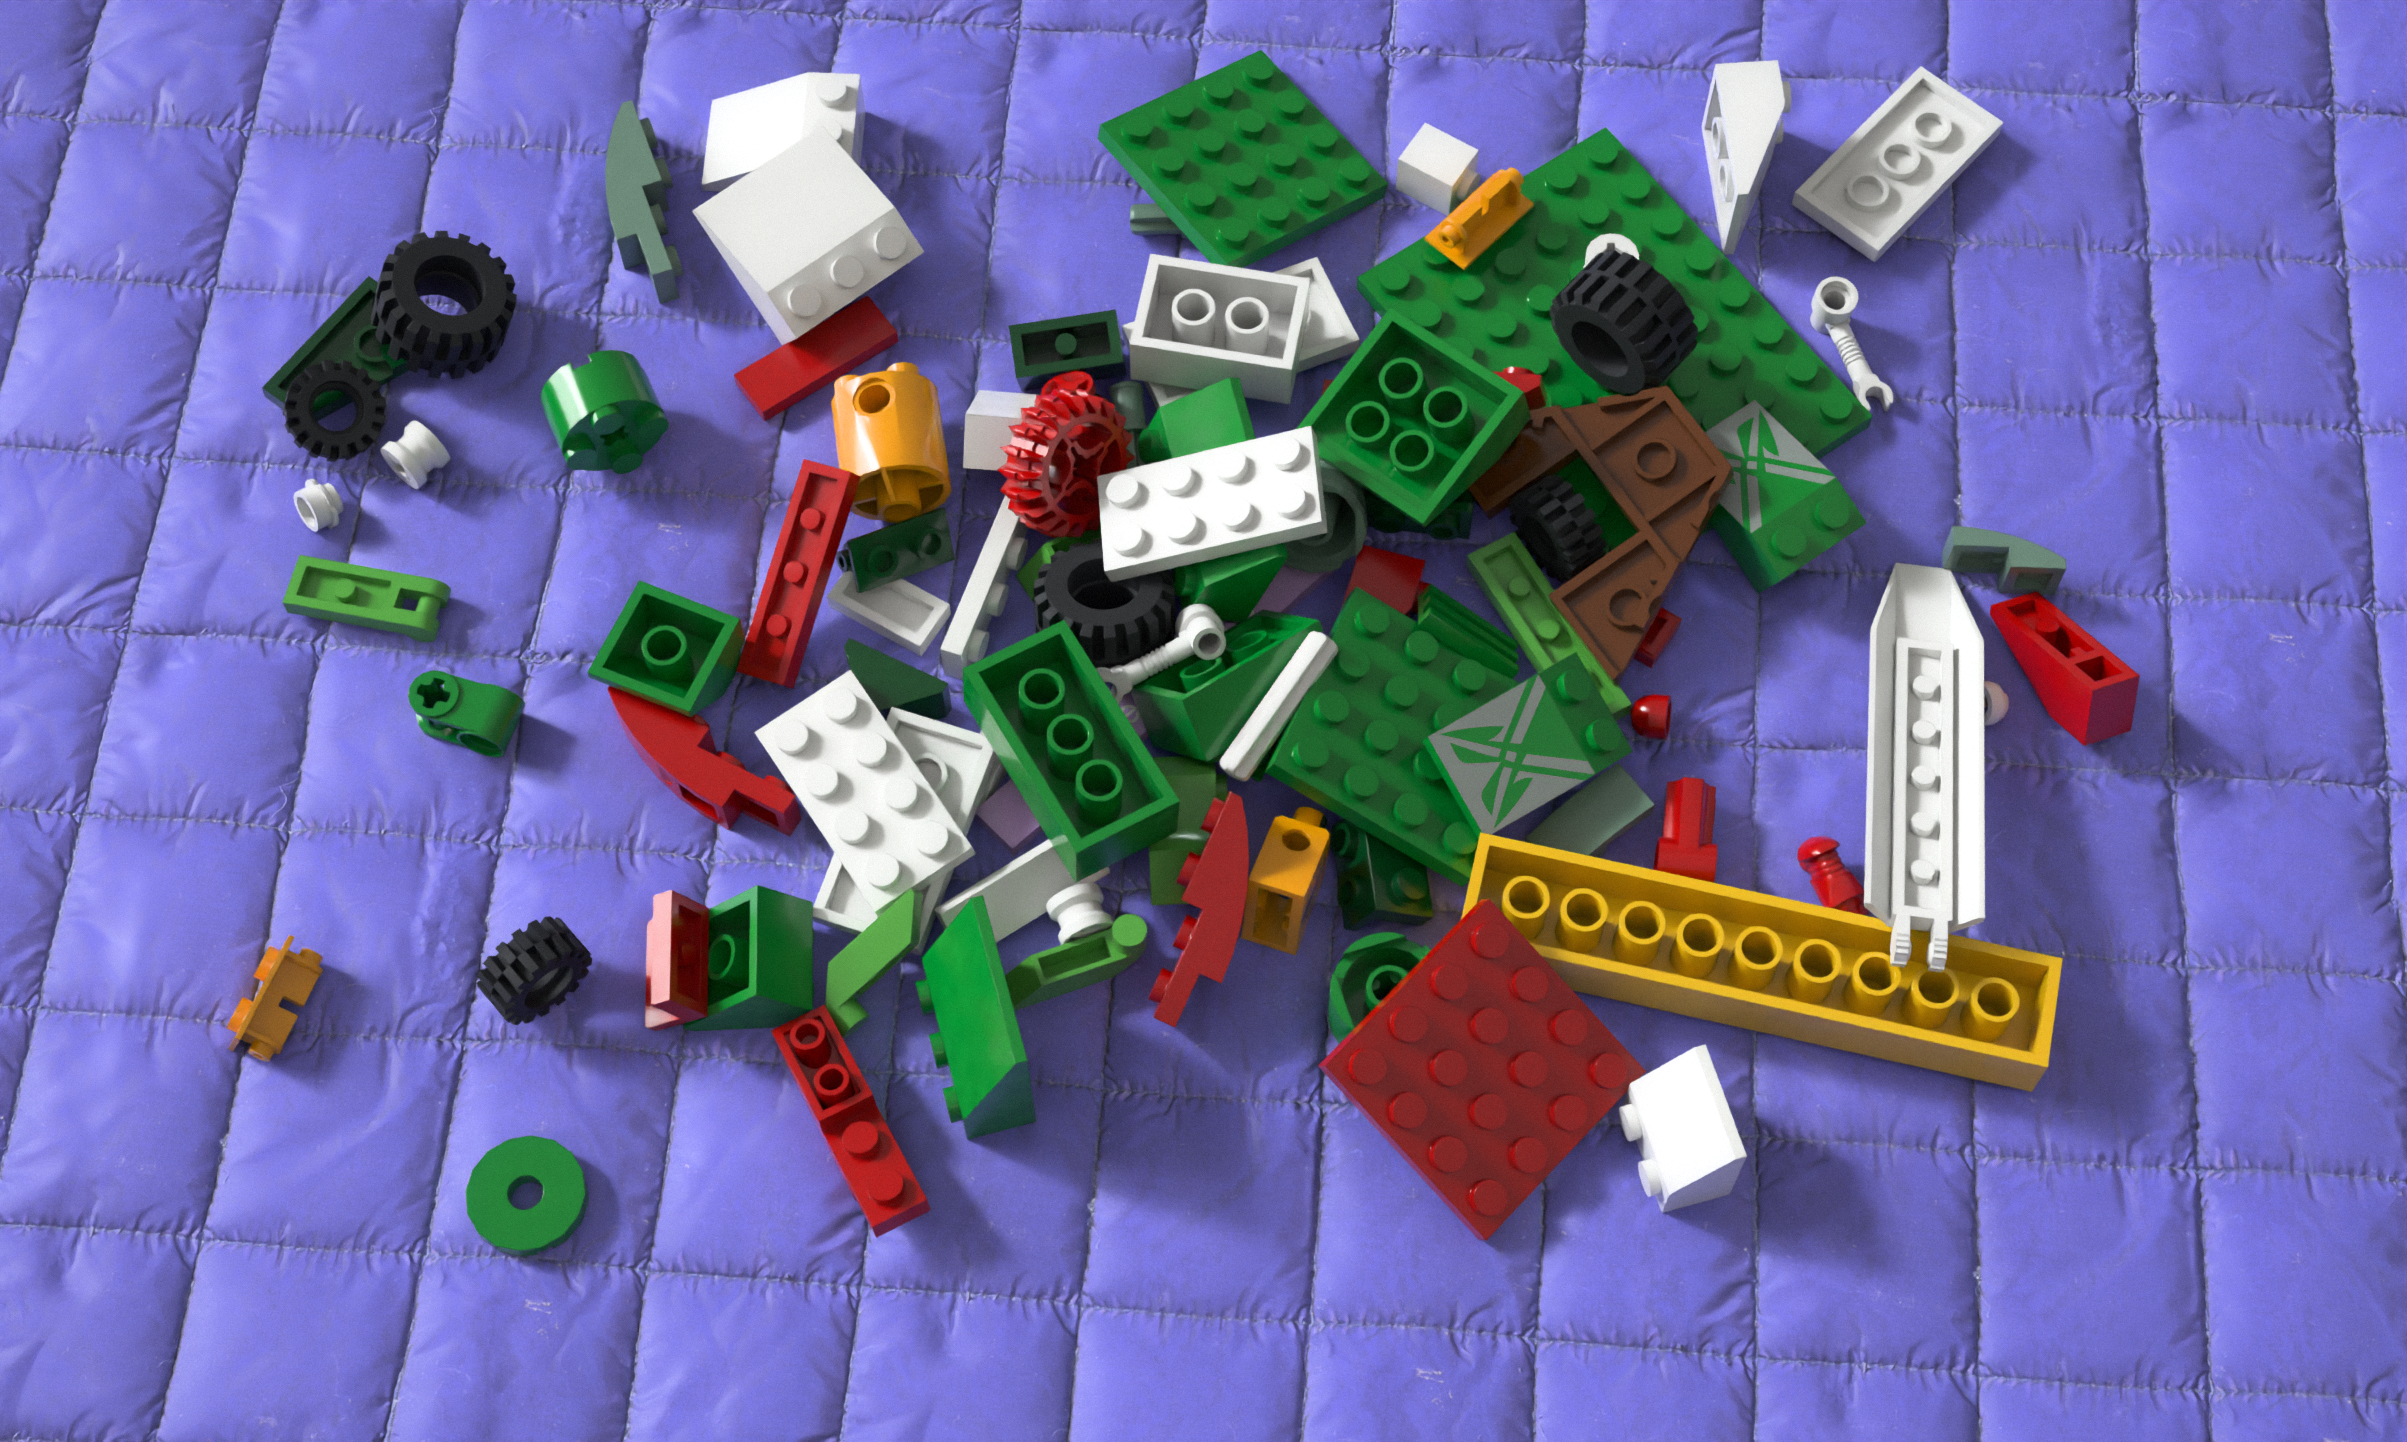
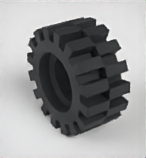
[283,359,387,462]
[1508,474,1606,582]
[477,916,592,1025]

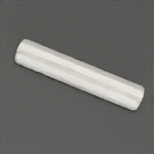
[1220,631,1338,782]

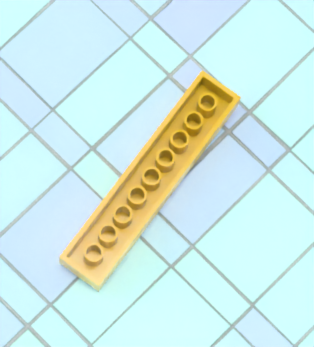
[1461,832,2063,1092]

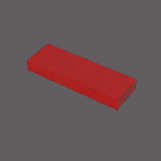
[734,295,899,421]

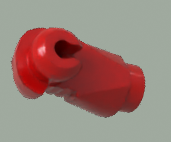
[1797,835,1869,916]

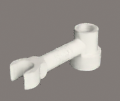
[1810,276,1893,412]
[1096,604,1226,704]

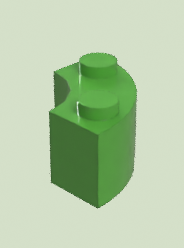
[1149,756,1228,905]

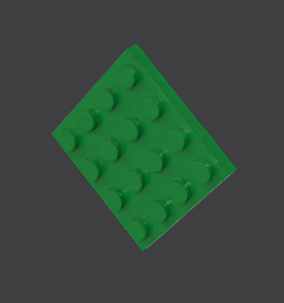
[1097,50,1388,268]
[1265,586,1519,887]

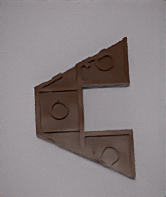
[1466,386,1734,686]

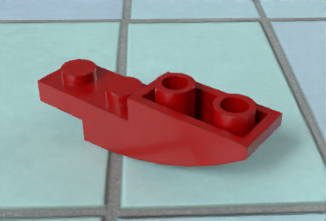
[607,685,802,837]
[1148,791,1249,1027]
[771,1005,931,1238]

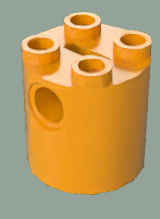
[831,362,952,523]

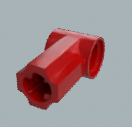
[1653,777,1717,883]

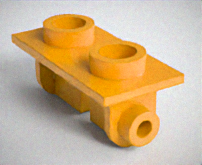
[1425,167,1534,270]
[226,934,323,1062]

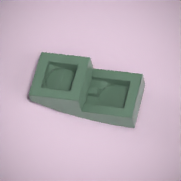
[1942,526,2067,595]
[1525,762,1655,858]

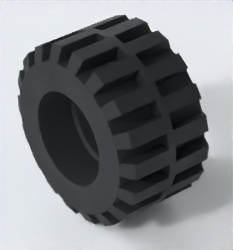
[371,231,517,379]
[1550,251,1698,396]
[1033,539,1175,683]

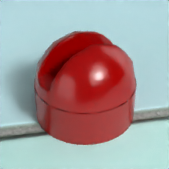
[1630,694,1672,740]

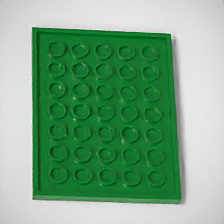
[1356,127,1873,556]

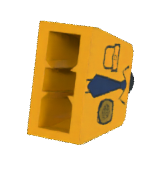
[1241,807,1331,955]

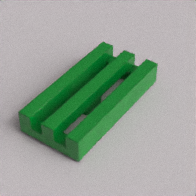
[1418,584,1519,678]

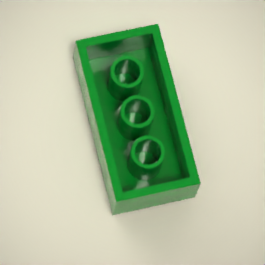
[963,620,1180,883]

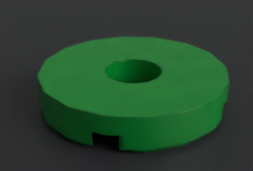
[465,1135,589,1257]

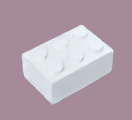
[1129,254,1310,404]

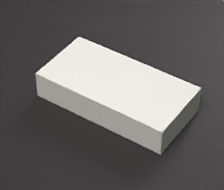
[827,571,951,656]

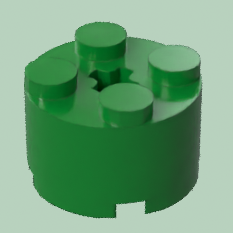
[540,350,669,474]
[1328,932,1431,1044]

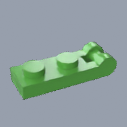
[282,555,451,642]

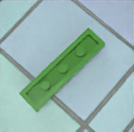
[1466,532,1632,721]

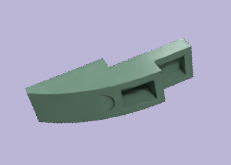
[605,100,684,304]

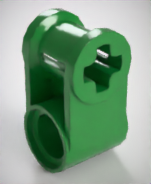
[408,670,525,758]

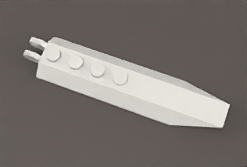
[1864,563,1985,973]

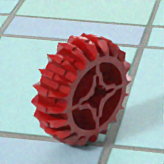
[997,388,1135,538]

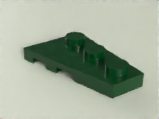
[262,276,409,421]

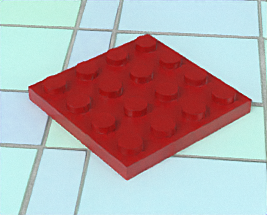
[1318,898,1646,1241]

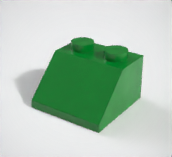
[587,580,746,717]
[684,885,814,1031]

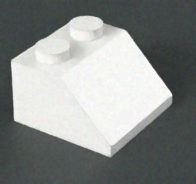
[1619,1044,1747,1213]

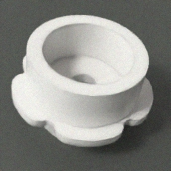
[294,479,343,531]

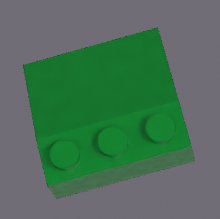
[1297,307,1531,528]
[915,895,1036,1140]

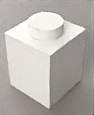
[1396,123,1481,216]

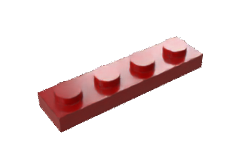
[736,459,861,689]

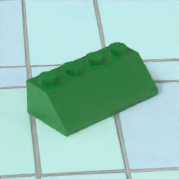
[1138,377,1288,622]

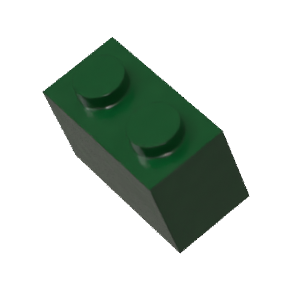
[1009,309,1127,391]

